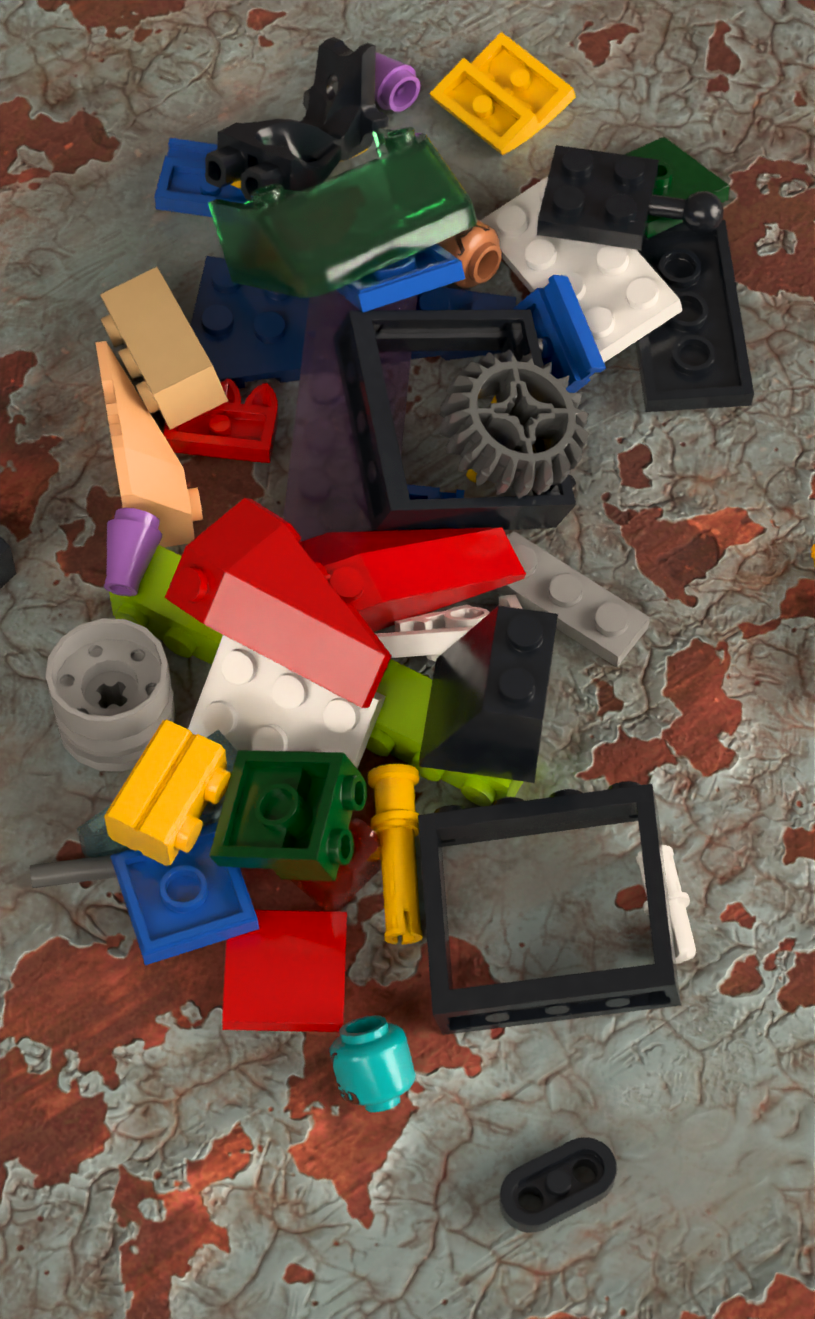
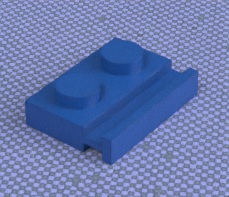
[154,138,262,224]
[512,275,606,393]

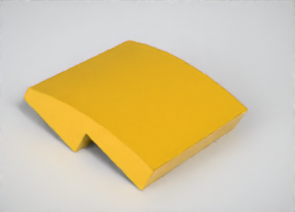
[429,32,576,155]

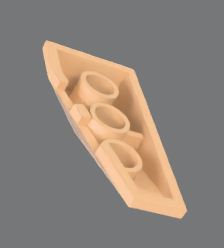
[95,341,203,547]

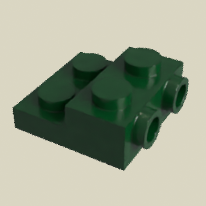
[209,750,367,881]

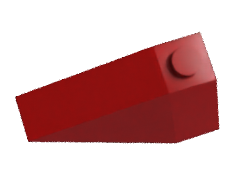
[164,498,392,708]
[299,527,526,632]

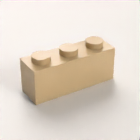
[100,267,228,430]

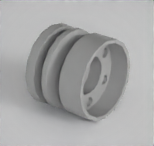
[45,618,176,772]

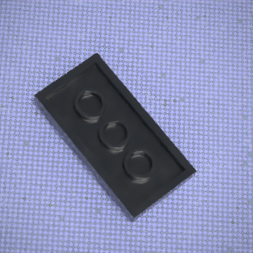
[635,220,754,412]

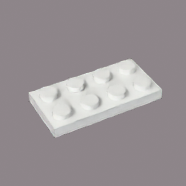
[480,176,682,362]

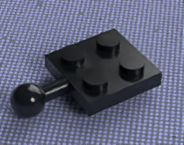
[537,145,724,250]

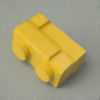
[104,719,231,866]

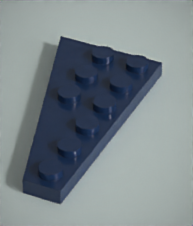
[190,256,517,389]

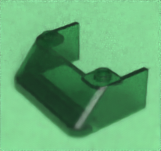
[208,127,477,298]

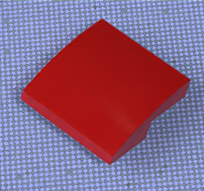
[222,910,347,1032]

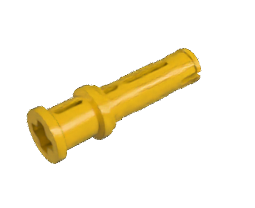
[367,764,423,945]

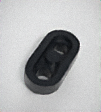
[499,1137,617,1233]

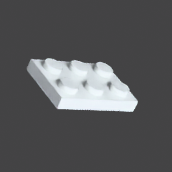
[188,635,386,769]

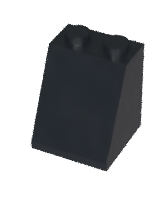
[419,606,558,783]

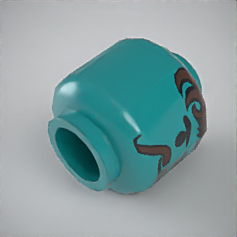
[329,1016,416,1112]

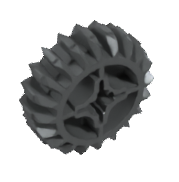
[439,349,589,499]

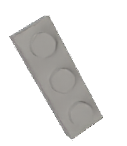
[495,531,650,667]

